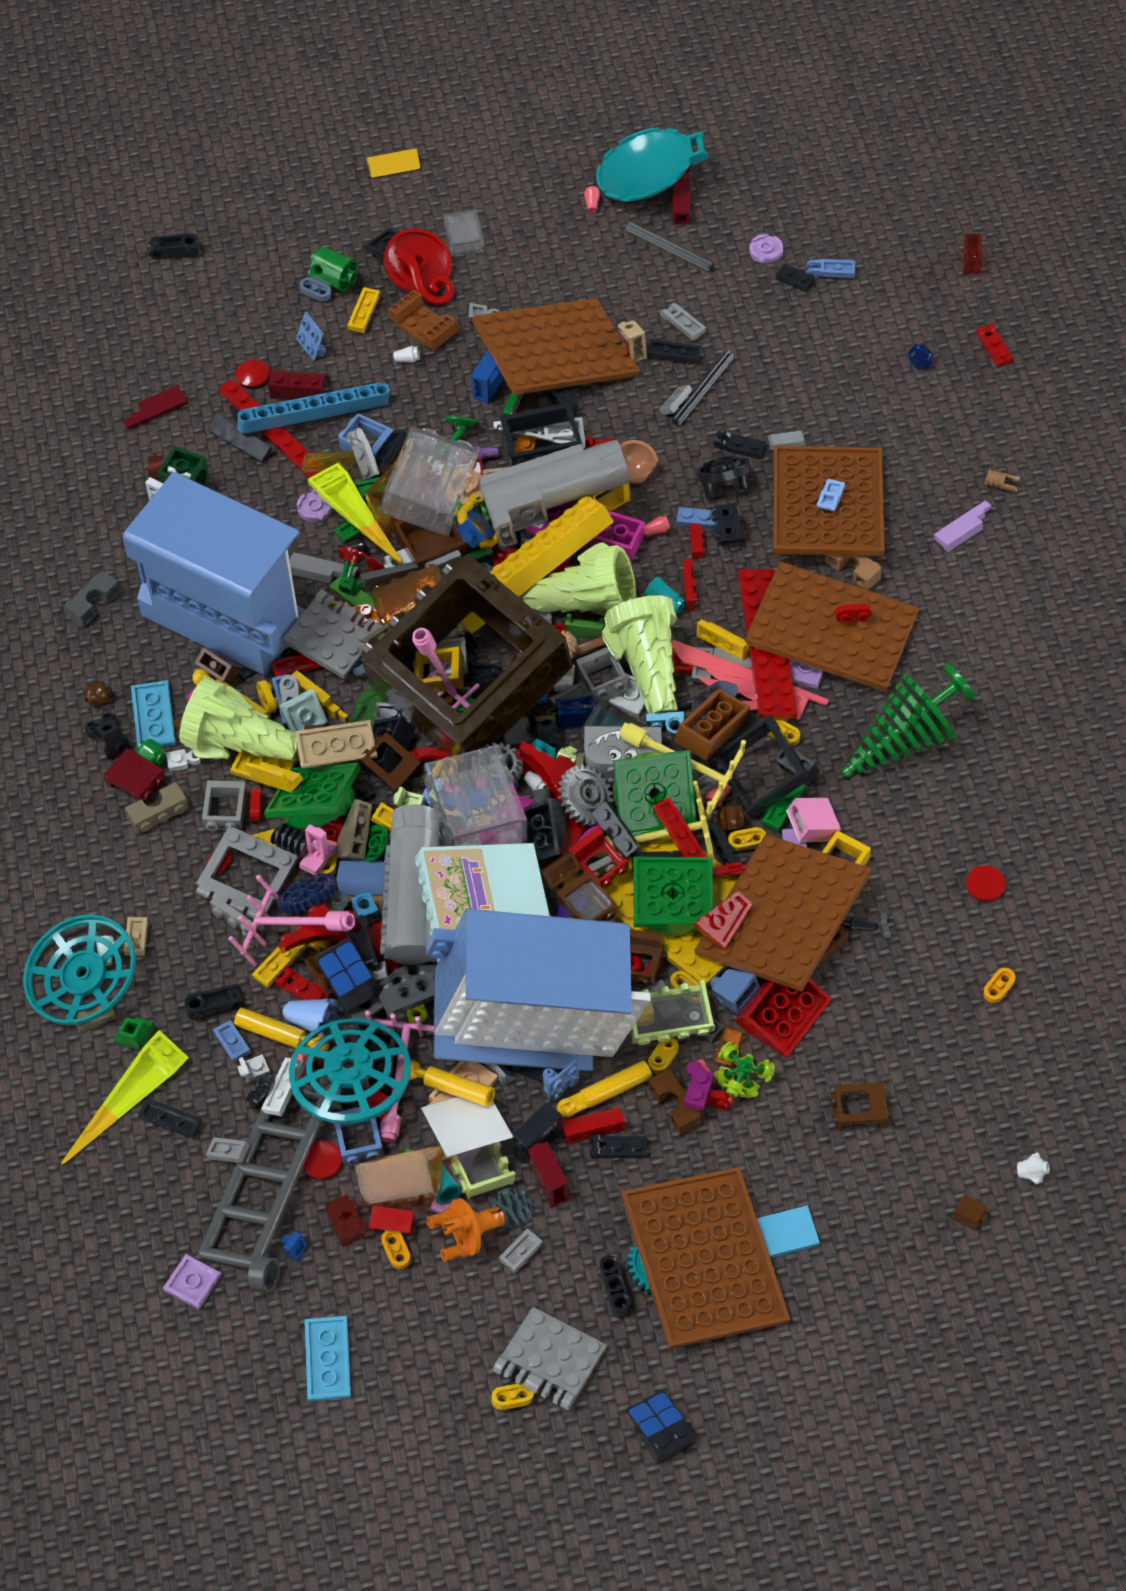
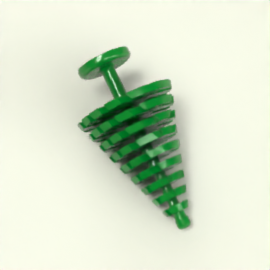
[841,663,976,778]

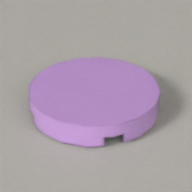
[749,234,783,264]
[297,490,333,522]

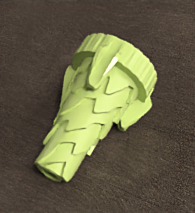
[519,542,636,616]
[602,596,678,714]
[179,678,299,761]

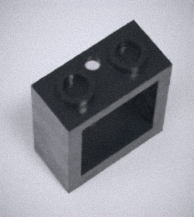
[512,1102,563,1165]

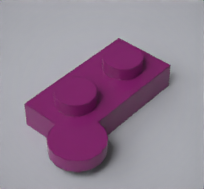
[684,1061,714,1111]

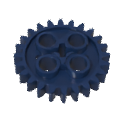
[277,873,338,915]

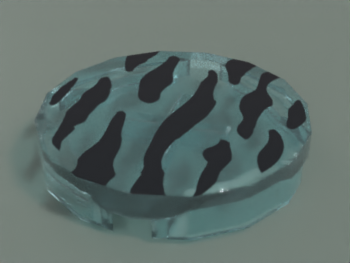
[491,1187,533,1228]

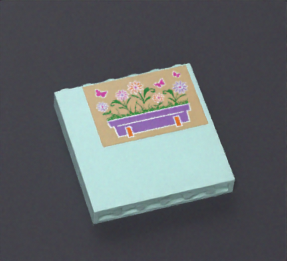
[415,843,550,962]

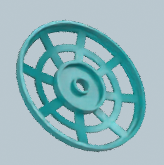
[23,915,136,1025]
[289,1018,411,1124]

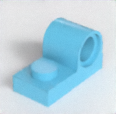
[646,711,686,739]

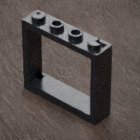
[500,403,583,466]
[714,715,811,817]

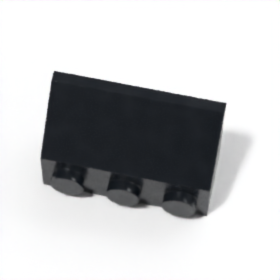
[357,716,415,774]

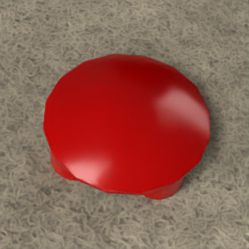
[235,359,270,388]

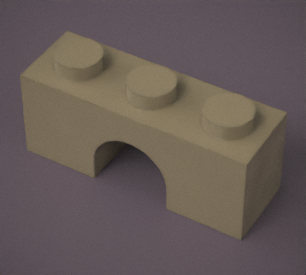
[125,782,189,834]

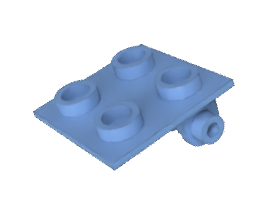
[296,312,326,361]
[543,1059,579,1103]

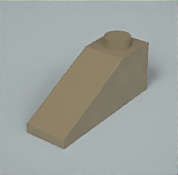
[335,799,372,861]

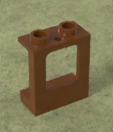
[359,732,421,794]
[630,929,666,986]
[831,1082,888,1131]

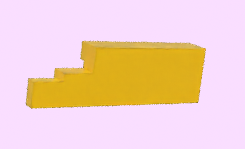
[292,670,349,723]

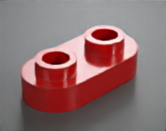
[834,603,872,623]
[705,1089,734,1110]

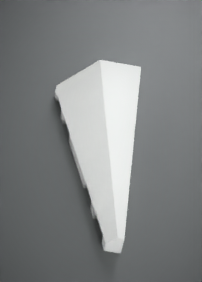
[493,417,585,448]

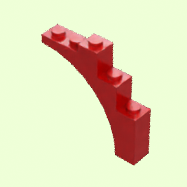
[515,741,587,851]
[278,903,405,973]

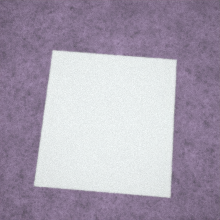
[421,1097,513,1157]

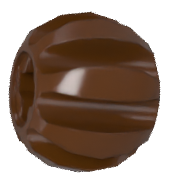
[716,805,745,831]

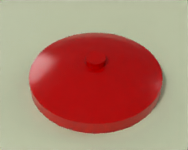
[383,228,452,293]

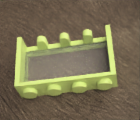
[631,980,714,1045]
[437,1139,516,1199]

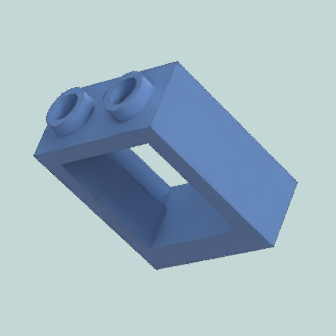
[338,413,394,461]
[335,1107,383,1165]

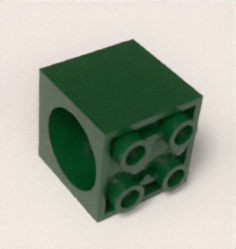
[157,446,210,487]

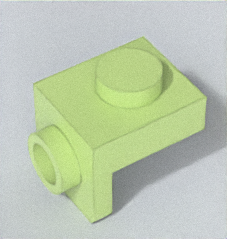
[393,787,426,808]

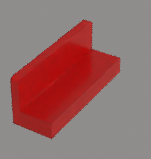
[562,1108,625,1145]

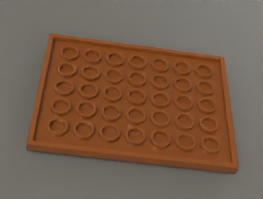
[472,298,640,395]
[773,446,884,556]
[745,561,919,692]
[694,834,871,992]
[621,1167,791,1349]

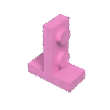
[299,824,337,876]

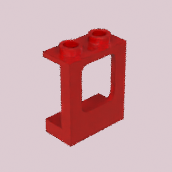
[568,827,629,888]

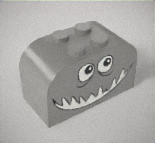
[584,726,661,787]

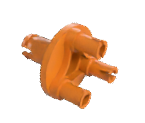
[427,1198,505,1262]

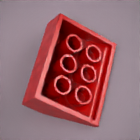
[734,978,832,1058]

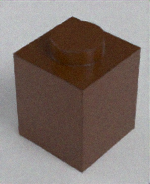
[953,1195,988,1231]

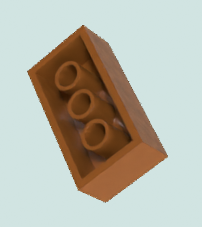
[674,688,750,761]

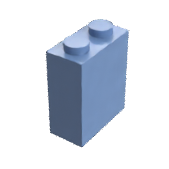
[337,860,385,895]

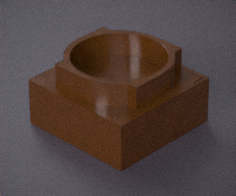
[394,504,467,575]

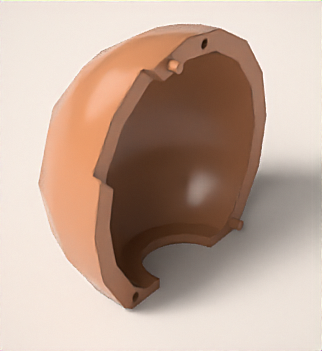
[620,440,658,484]

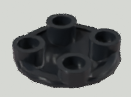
[246,1073,274,1108]

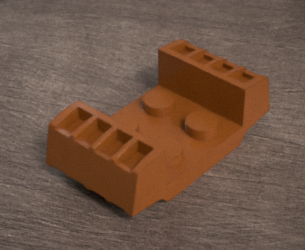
[388,290,459,351]

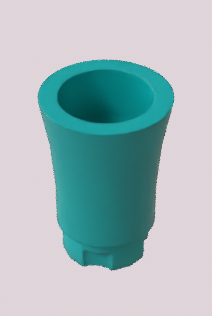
[644,576,686,615]
[422,1158,462,1205]

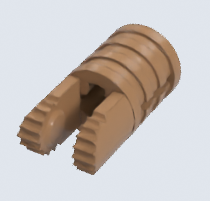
[985,469,1021,493]

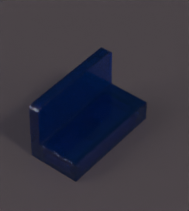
[555,696,596,728]

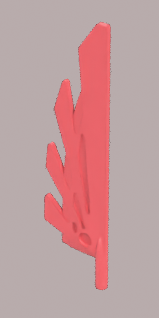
[671,640,829,722]

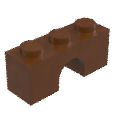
[649,1069,702,1136]

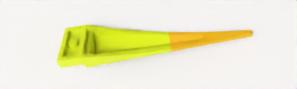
[308,463,402,565]
[61,1030,189,1164]

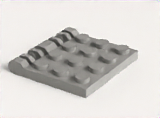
[282,589,383,679]
[493,1307,607,1410]

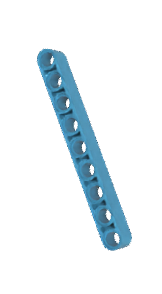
[237,382,390,433]

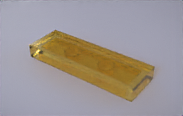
[301,450,355,472]

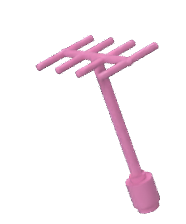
[412,628,480,709]
[228,875,355,967]
[365,1010,434,1143]

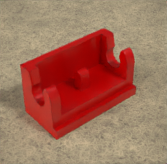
[369,1206,415,1235]

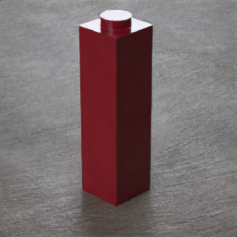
[673,168,690,225]

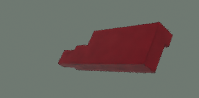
[123,385,187,429]

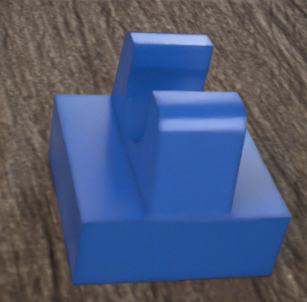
[280,1232,308,1262]

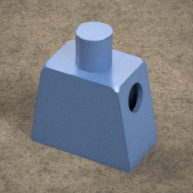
[709,969,760,1015]

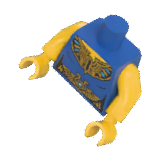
[456,491,498,548]

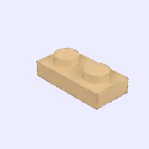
[124,917,148,956]

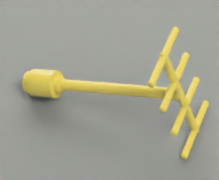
[619,722,746,820]
[594,781,716,867]

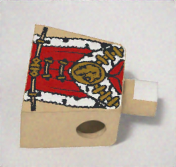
[618,321,647,362]

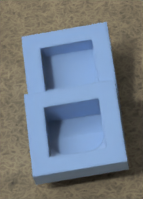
[817,479,845,511]

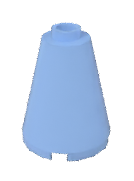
[283,999,340,1038]

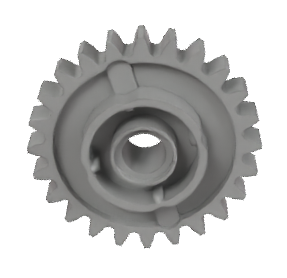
[558,764,613,826]

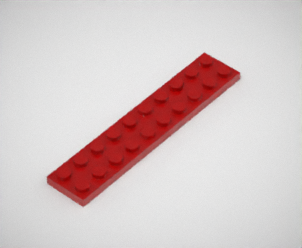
[738,569,797,719]

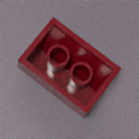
[268,369,328,400]

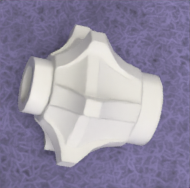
[1017,1153,1049,1184]

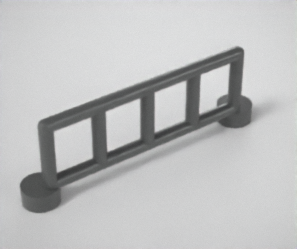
[198,1081,355,1292]

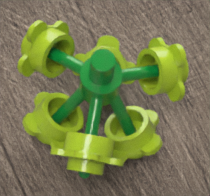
[714,1042,775,1098]

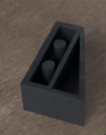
[358,1030,400,1096]

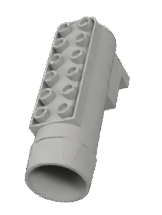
[479,440,631,547]
[380,804,440,965]

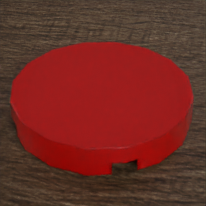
[966,865,1006,902]
[303,1140,343,1181]

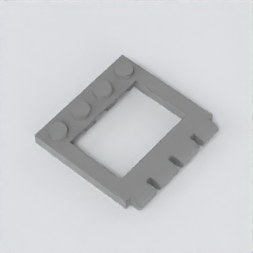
[196,826,298,919]

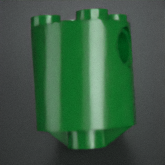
[308,247,357,291]

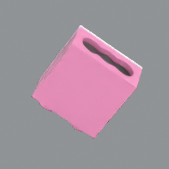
[786,798,841,842]

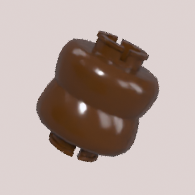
[83,682,111,706]

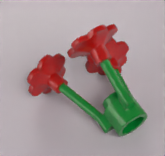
[338,546,384,594]

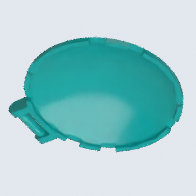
[596,127,708,201]

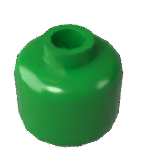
[137,739,166,765]

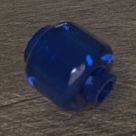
[907,344,934,370]

